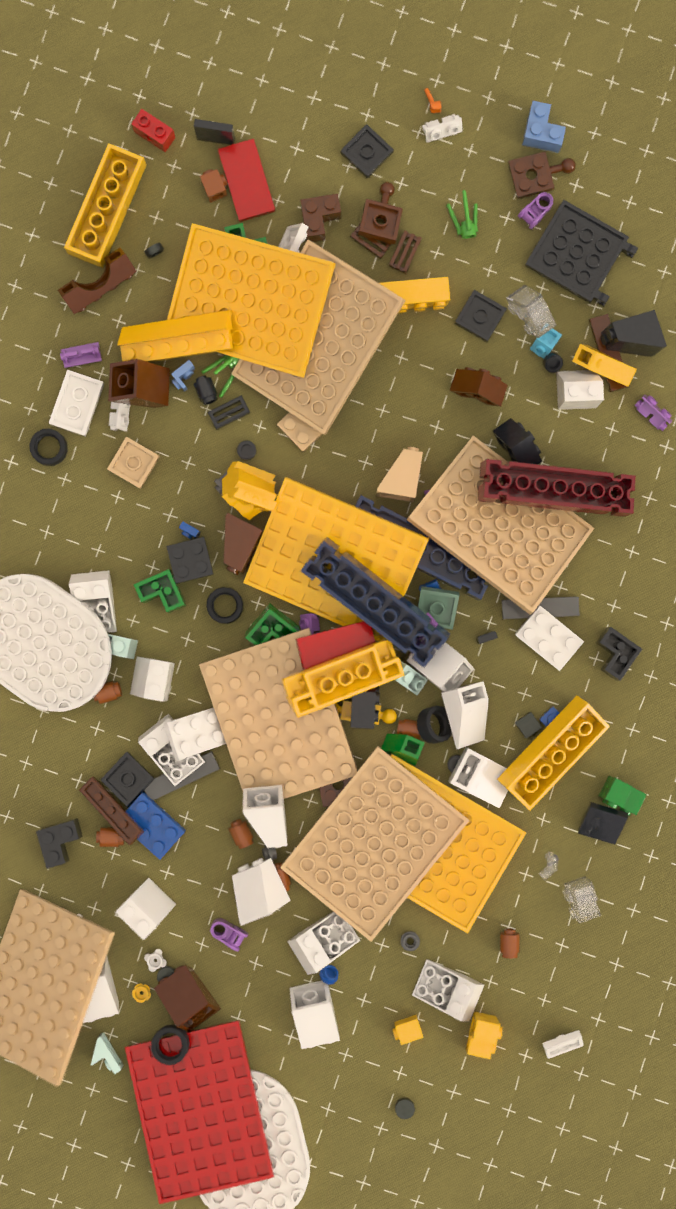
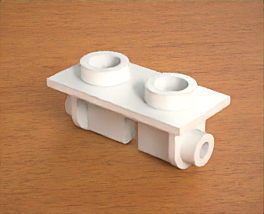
[422,114,462,142]
[109,402,131,432]

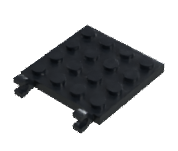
[525,200,638,307]

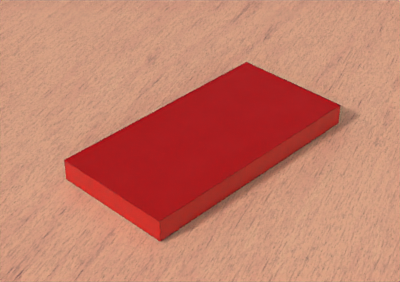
[218,138,276,222]
[295,621,375,670]

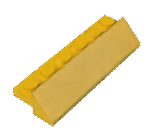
[117,310,233,362]
[281,639,405,718]

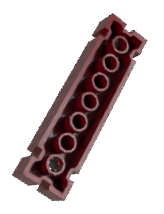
[478,459,636,517]

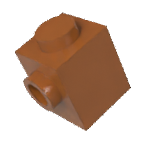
[200,169,227,203]

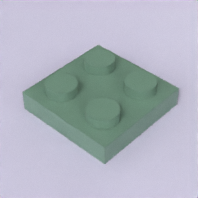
[417,586,459,630]

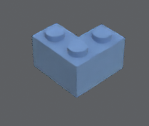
[522,101,566,153]

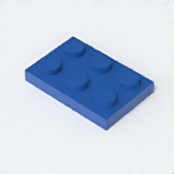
[126,792,186,860]

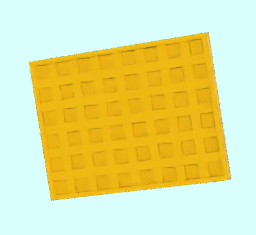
[243,477,429,641]

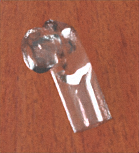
[539,851,559,881]

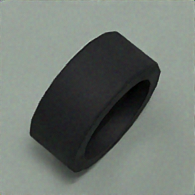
[29,428,68,466]
[206,587,244,624]
[417,705,452,744]
[151,1025,190,1065]

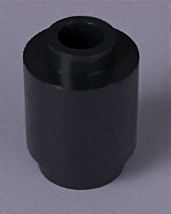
[193,375,218,405]

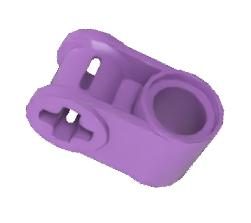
[518,192,553,229]
[211,918,249,952]

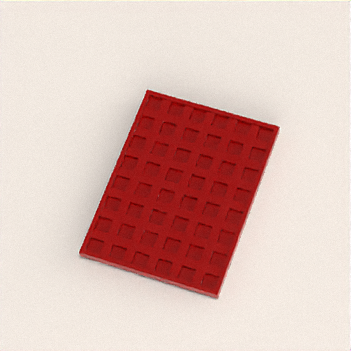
[125,1020,275,1204]

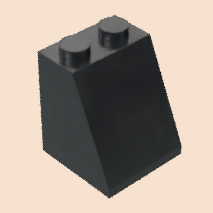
[600,310,667,357]

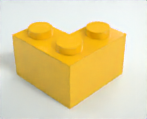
[466,1011,503,1059]

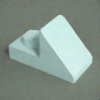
[91,1032,124,1074]

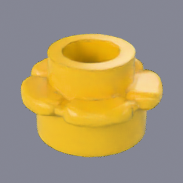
[132,983,151,1003]

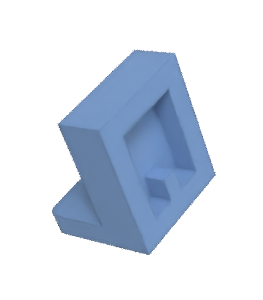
[171,360,195,392]

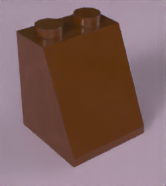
[108,359,170,408]
[224,513,263,575]
[154,965,221,1031]

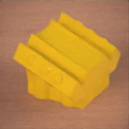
[222,461,277,520]

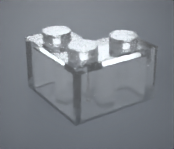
[506,285,557,338]
[562,876,601,924]

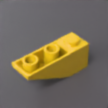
[572,344,637,387]

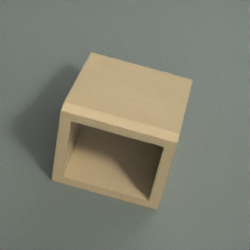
[376,447,423,502]

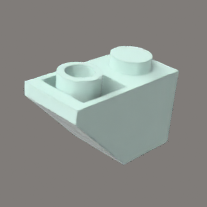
[108,634,138,659]
[395,661,428,695]

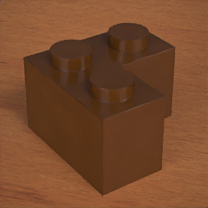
[300,194,341,242]
[450,367,508,407]

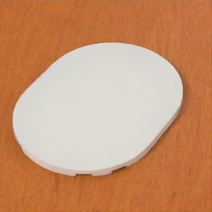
[0,574,112,712]
[200,1070,310,1209]

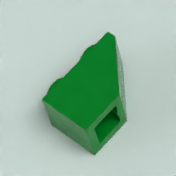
[381,733,425,766]

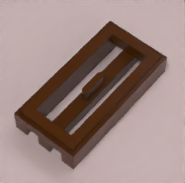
[350,222,392,259]
[389,230,422,273]

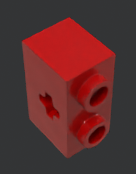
[131,109,176,152]

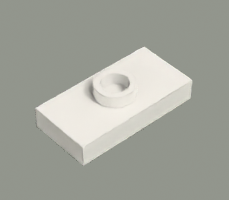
[542,1030,584,1059]

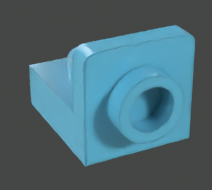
[530,324,562,359]

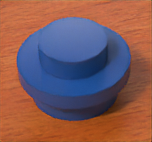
[319,965,338,985]

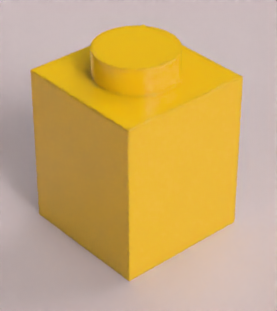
[392,1015,423,1045]

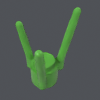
[446,190,478,239]
[201,355,239,398]

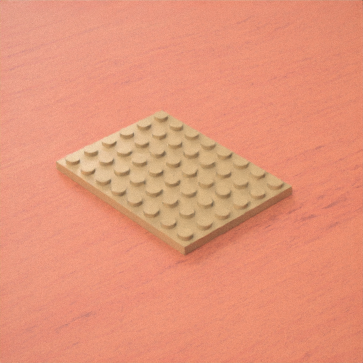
[231,240,406,435]
[407,436,594,615]
[199,628,358,799]
[280,746,469,942]
[0,889,115,1086]

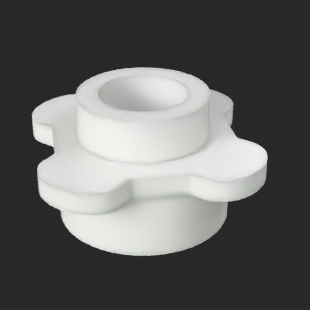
[144,949,167,972]

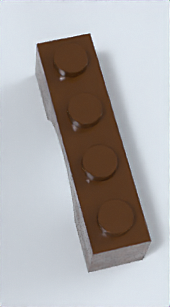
[58,248,137,315]

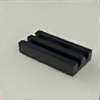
[208,395,250,430]

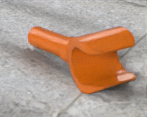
[424,88,441,113]

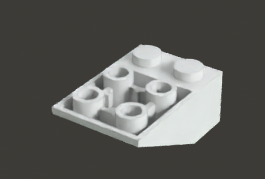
[69,570,117,633]
[441,681,489,749]
[138,714,205,786]
[448,747,508,808]
[287,911,360,975]
[412,959,484,1021]

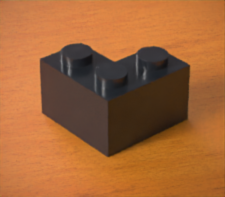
[493,418,543,465]
[596,627,642,681]
[351,686,380,729]
[36,818,83,869]

